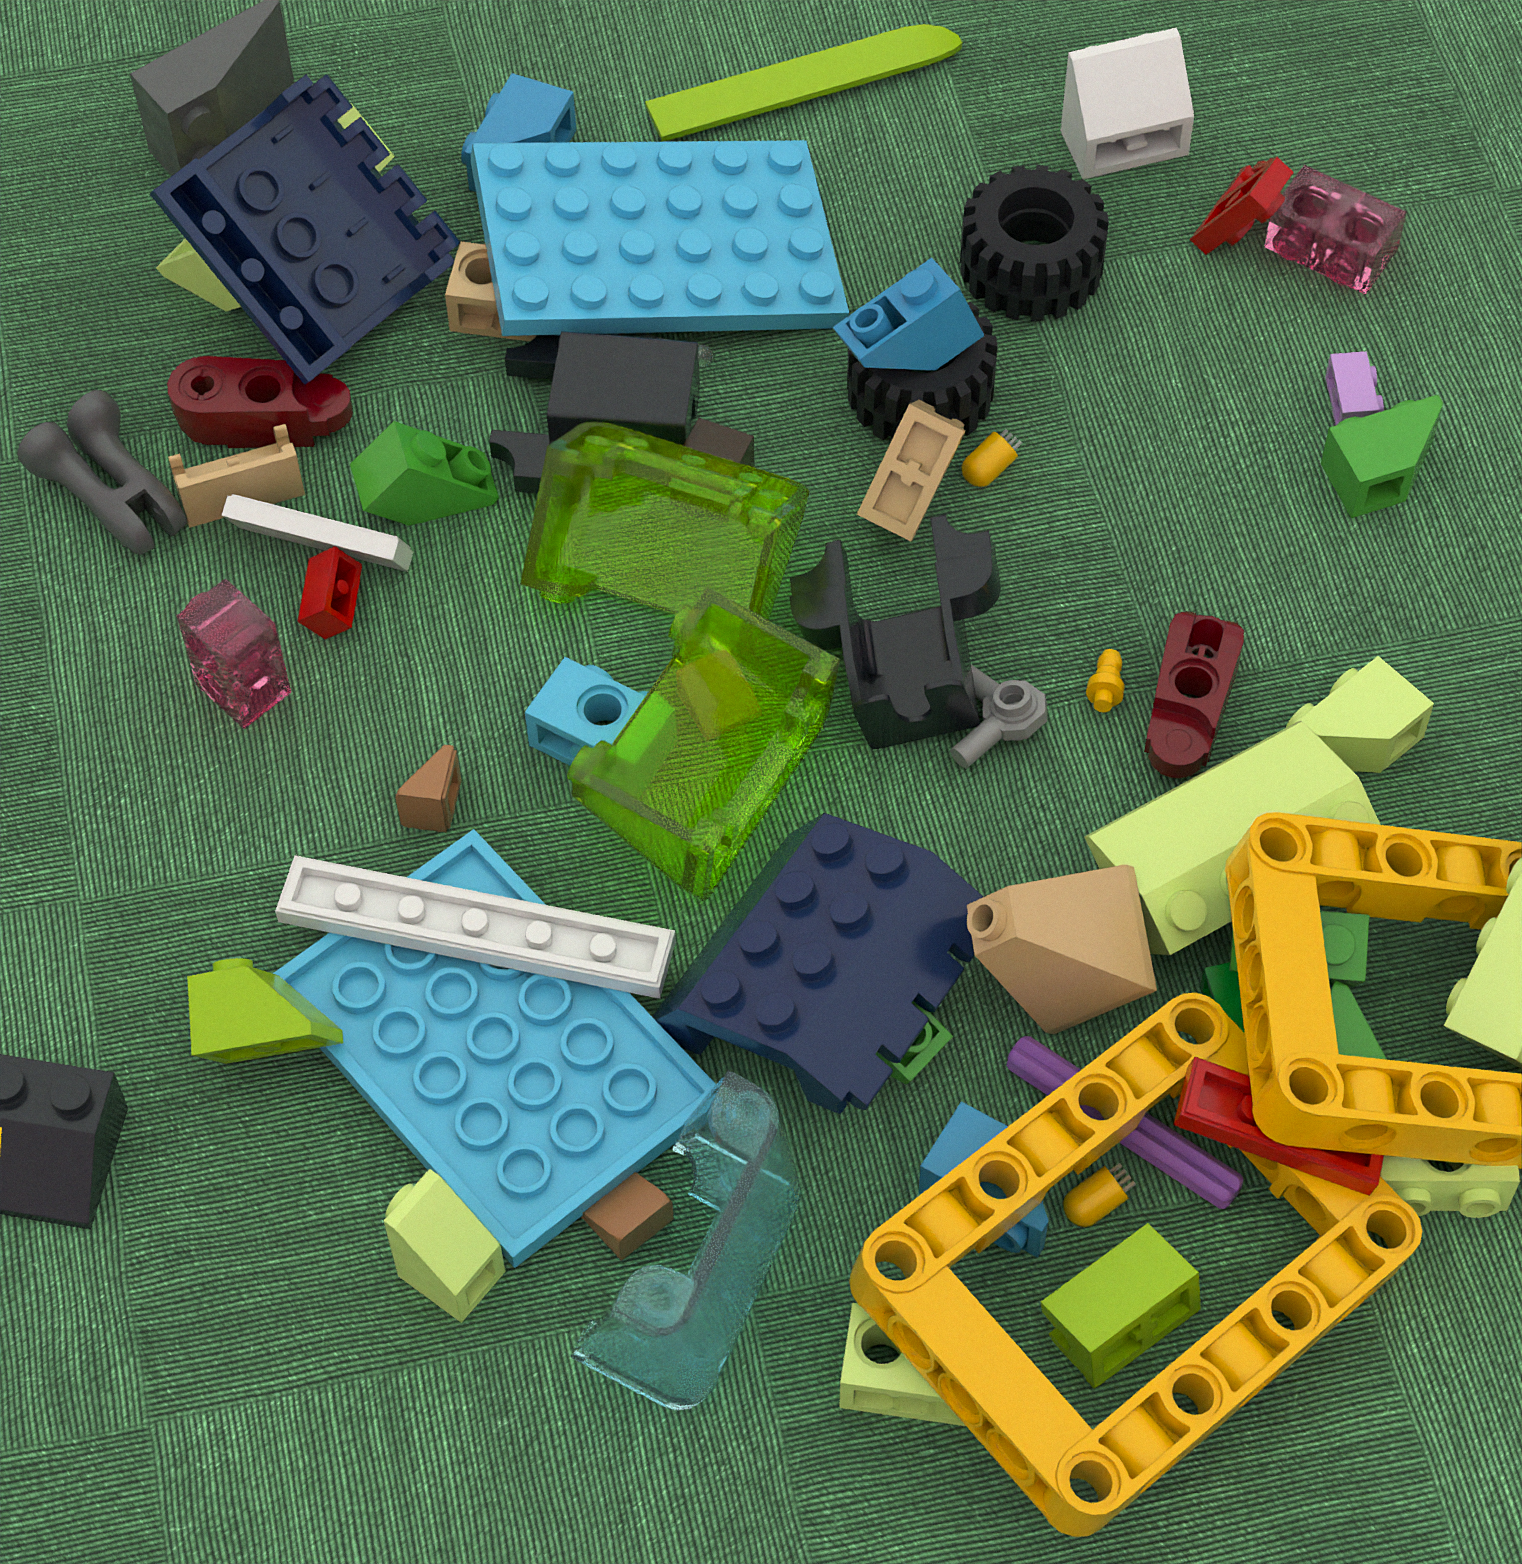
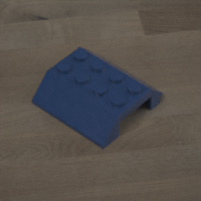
[150,74,461,385]
[652,813,984,1115]

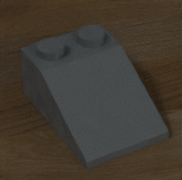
[130,0,294,176]

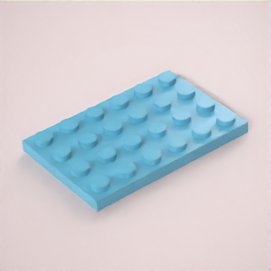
[470,140,849,336]
[273,829,725,1268]

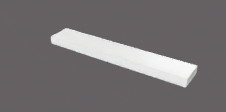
[275,855,676,999]

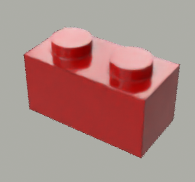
[297,546,363,640]

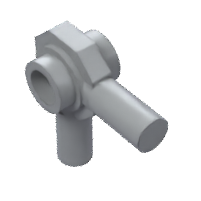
[950,664,1047,769]

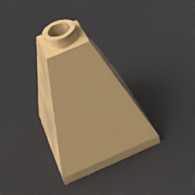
[967,864,1157,1035]

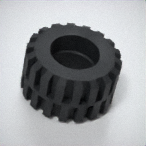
[960,165,1109,322]
[847,302,998,441]

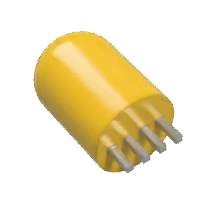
[961,429,1022,487]
[1063,1163,1136,1227]

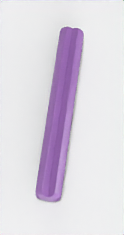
[1007,1036,1244,1209]

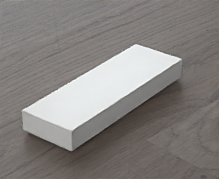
[221,494,413,572]

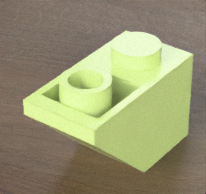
[1286,656,1434,773]
[384,1169,506,1323]

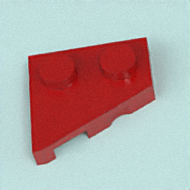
[1190,157,1294,255]

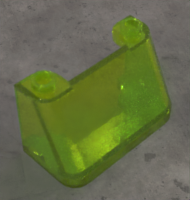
[520,422,810,659]
[567,587,840,901]

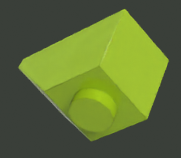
[187,958,343,1064]

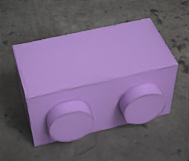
[1325,351,1384,426]

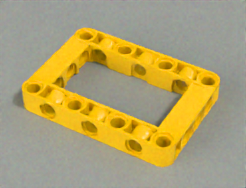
[1225,812,1522,1169]
[849,993,1422,1537]

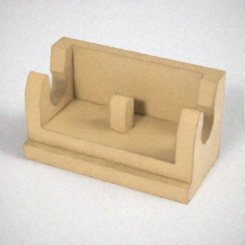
[857,400,966,541]
[168,424,305,528]

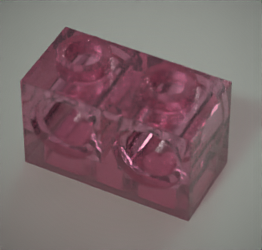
[1264,165,1407,295]
[176,578,291,729]

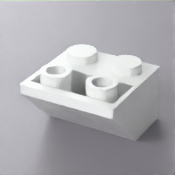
[1061,28,1194,179]

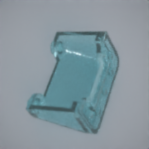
[570,1070,802,1411]

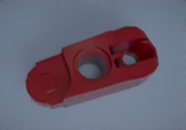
[167,356,353,448]
[1144,611,1244,778]

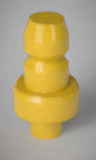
[1086,649,1125,712]

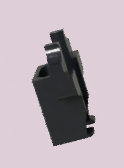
[489,331,700,502]
[789,515,1001,749]

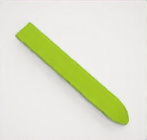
[645,24,962,142]

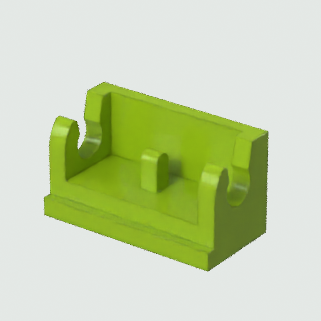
[1041,1223,1201,1389]

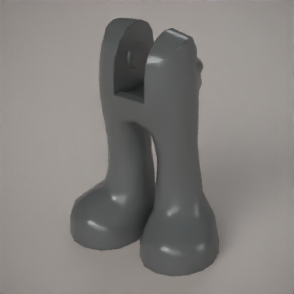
[17,390,187,555]

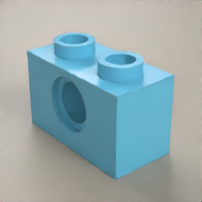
[525,657,675,799]

